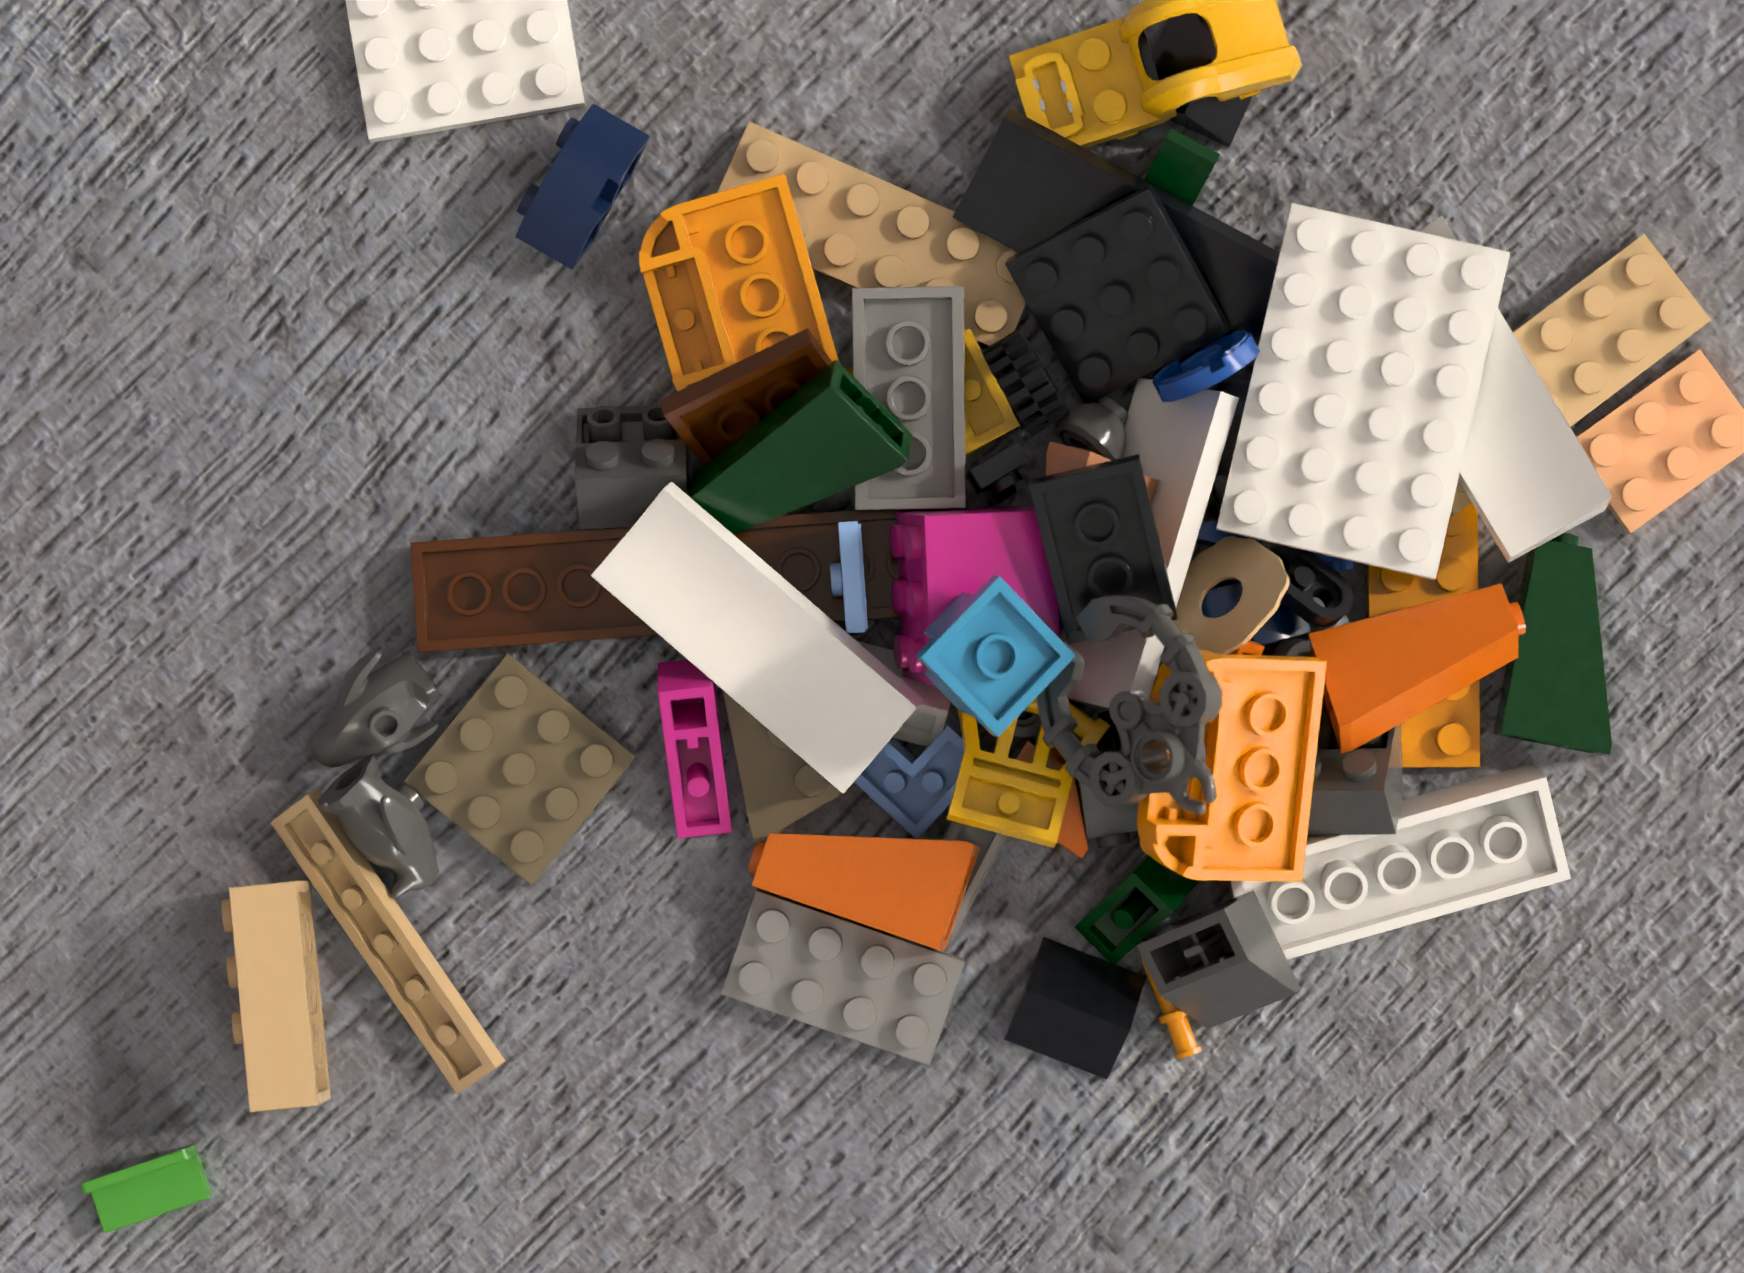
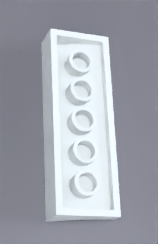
[1419,216,1612,563]
[1060,377,1239,711]
[591,481,924,794]
[1227,763,1571,960]

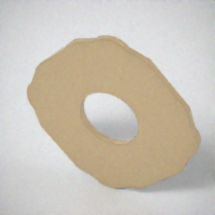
[1173,536,1290,654]

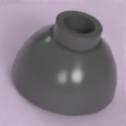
[1055,396,1128,460]

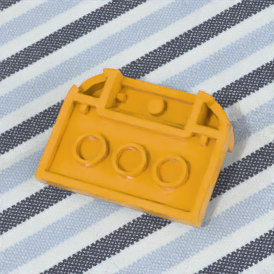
[639,173,840,392]
[1137,650,1327,881]

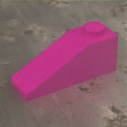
[657,659,732,839]

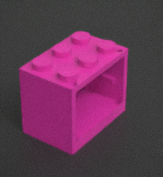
[889,505,1059,685]

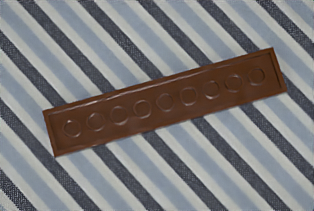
[410,509,938,653]

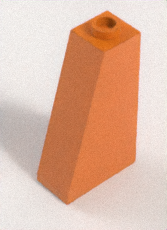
[1308,583,1526,754]
[748,833,980,952]

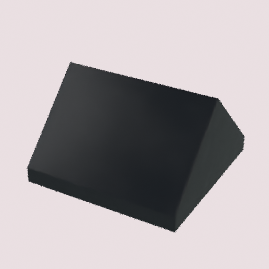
[1152,13,1253,147]
[1004,937,1146,1079]

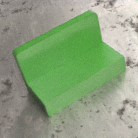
[80,1144,212,1233]

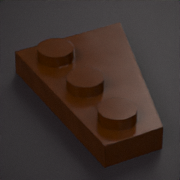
[661,328,832,466]

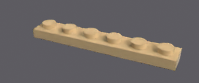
[270,789,506,1095]

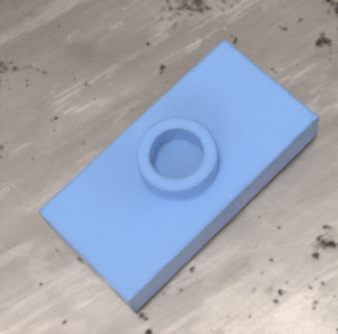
[830,521,868,635]

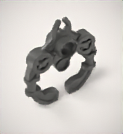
[1037,595,1222,815]

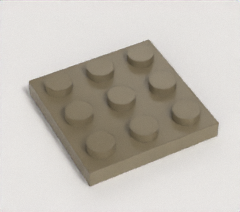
[404,653,637,885]

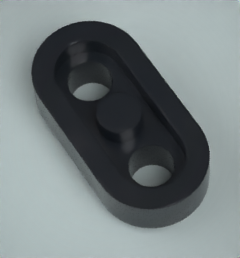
[1260,541,1353,628]

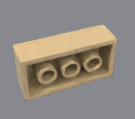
[221,880,331,1112]

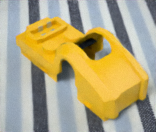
[1009,0,1302,148]

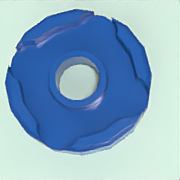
[1152,330,1260,402]

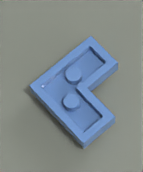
[854,721,985,839]

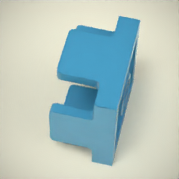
[915,575,1076,737]

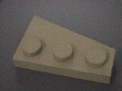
[722,690,849,846]

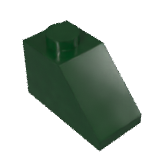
[1144,128,1220,206]
[1075,855,1201,964]

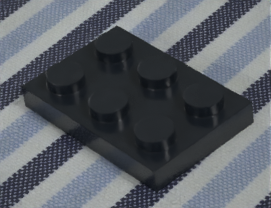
[1029,454,1178,644]

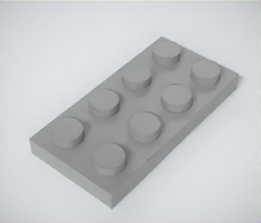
[852,286,967,510]
[721,888,965,1065]

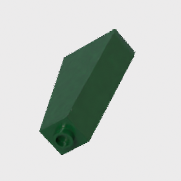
[688,360,912,535]
[1493,533,1612,756]

